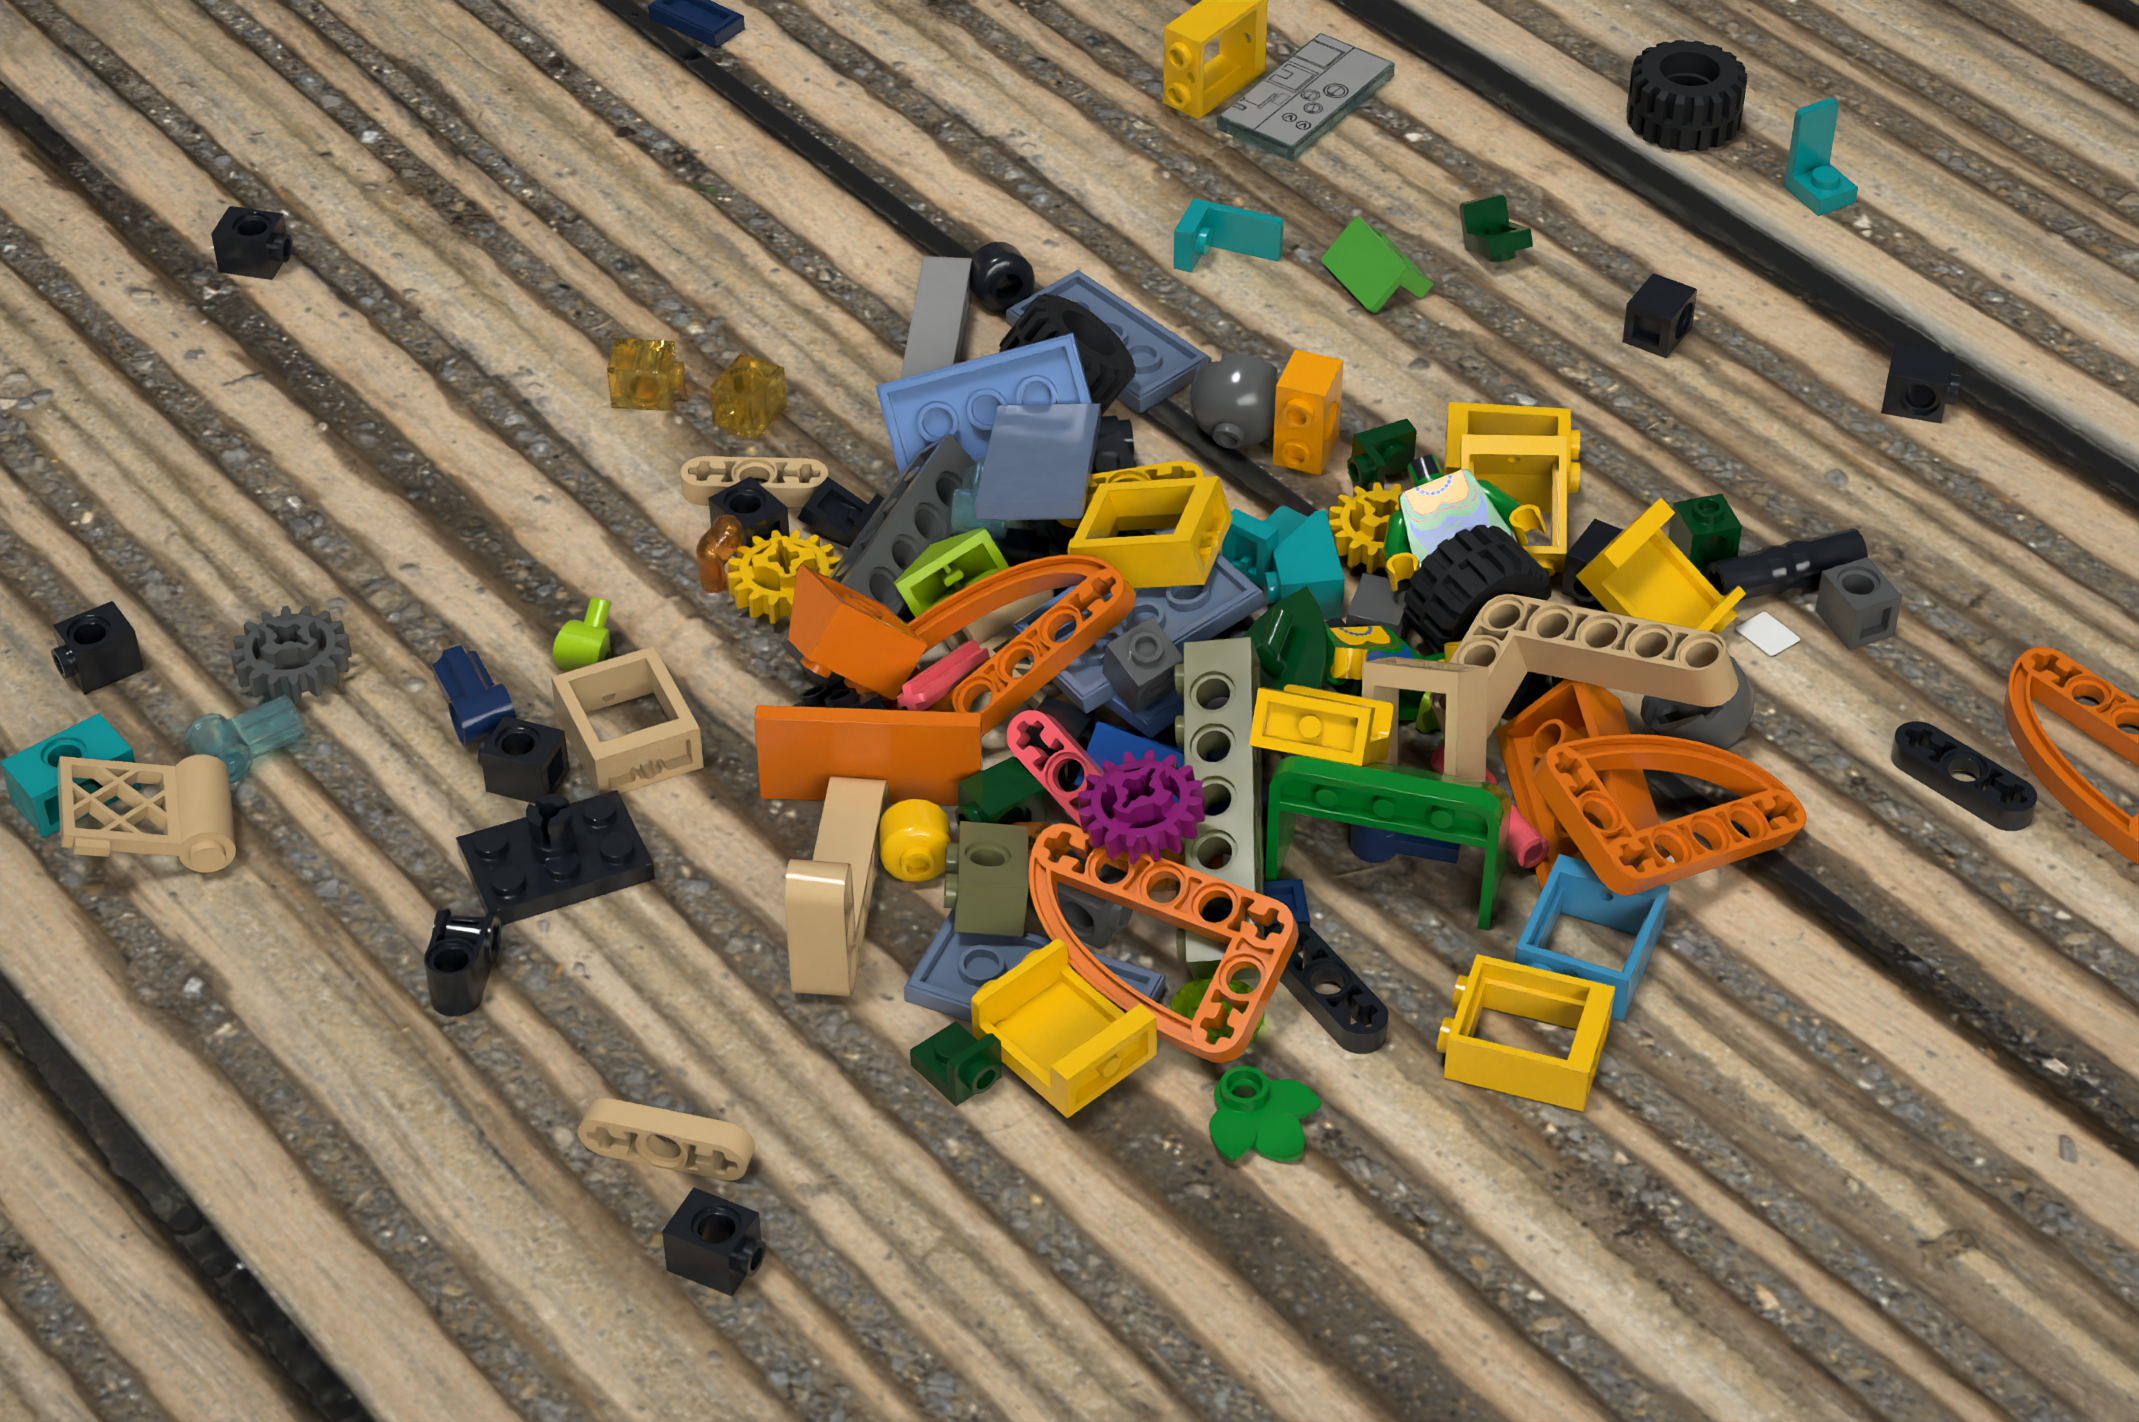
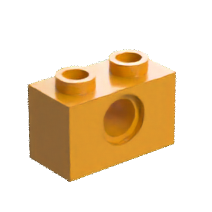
[1273,349,1344,476]

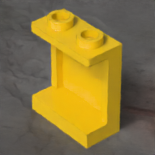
[1576,498,1746,634]
[1249,684,1396,766]
[971,938,1157,1119]

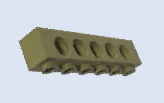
[1175,637,1265,983]

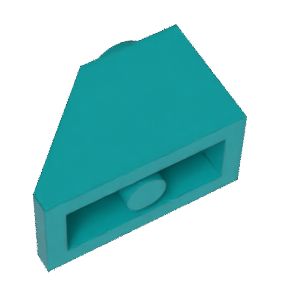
[1263,510,1345,620]

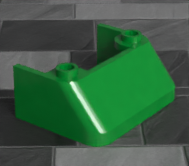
[1265,754,1512,931]

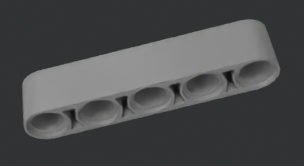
[900,256,973,379]

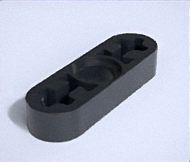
[1891,721,2037,831]
[1269,922,1388,1054]

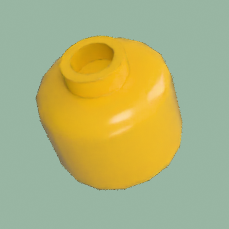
[877,799,953,882]

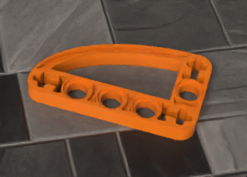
[876,554,1136,737]
[2004,646,2139,864]
[1532,734,1807,896]
[1029,823,1299,1064]

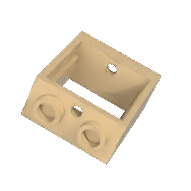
[551,646,704,795]
[1362,656,1489,781]

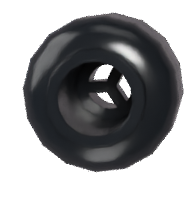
[969,242,1035,312]

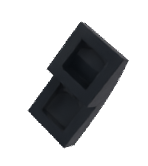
[797,476,884,547]

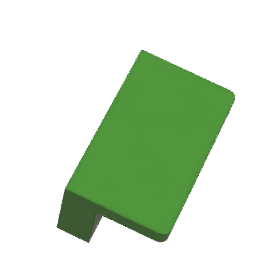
[1321,215,1434,313]

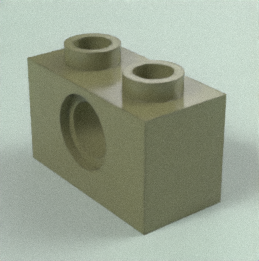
[943,821,1028,937]

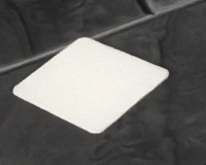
[1736,612,1800,656]

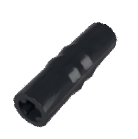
[1705,528,1868,601]

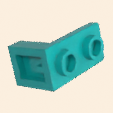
[1784,98,1858,216]
[1173,198,1284,273]
[1222,506,1308,587]

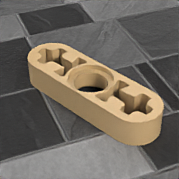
[680,456,829,508]
[577,1098,755,1181]

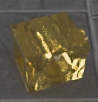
[607,338,685,411]
[710,353,787,440]

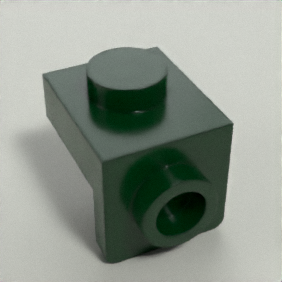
[1459,194,1533,262]

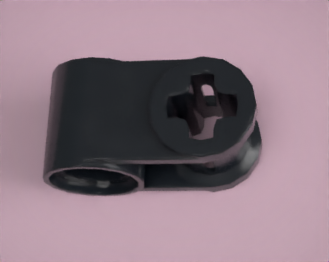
[424,908,501,1016]

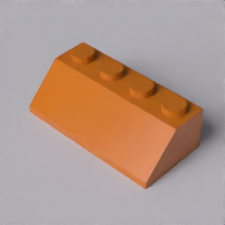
[1495,679,1670,890]

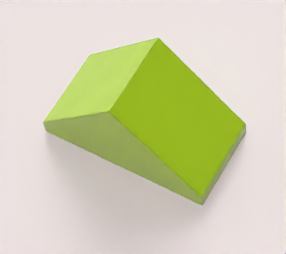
[894,526,1010,618]

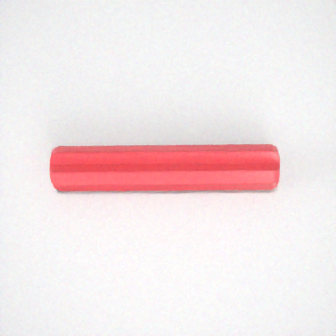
[897,640,990,711]

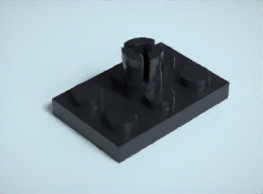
[456,790,655,926]

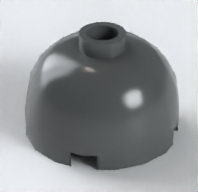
[1190,352,1279,449]
[1640,655,1755,750]

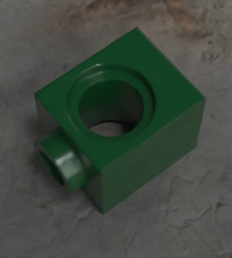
[1668,494,1742,578]
[955,756,1046,836]

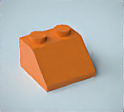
[788,564,928,701]

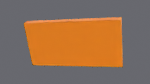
[754,705,983,806]

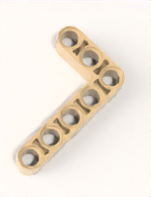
[1430,594,1739,738]
[785,776,889,997]

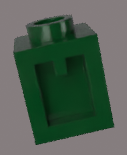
[1347,418,1417,492]
[910,1021,1002,1107]

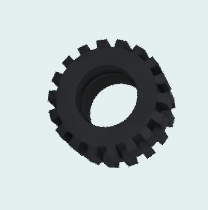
[1626,40,1747,152]
[999,293,1136,416]
[1403,524,1552,653]

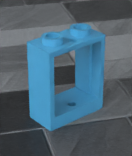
[1514,854,1670,1021]

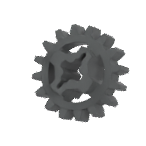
[230,606,352,703]

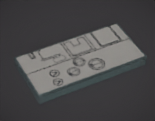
[1217,33,1395,161]

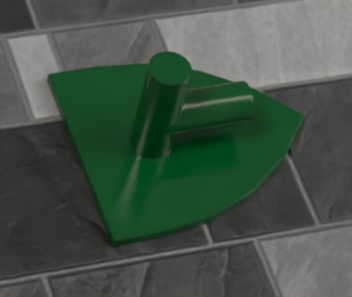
[1242,586,1328,691]

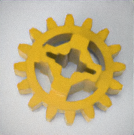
[1329,482,1403,574]
[727,530,841,624]

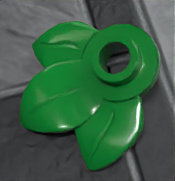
[1209,1066,1322,1162]

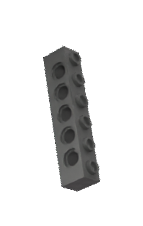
[781,434,983,687]

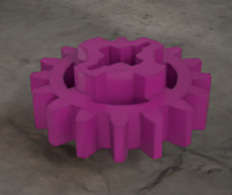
[1078,750,1206,864]

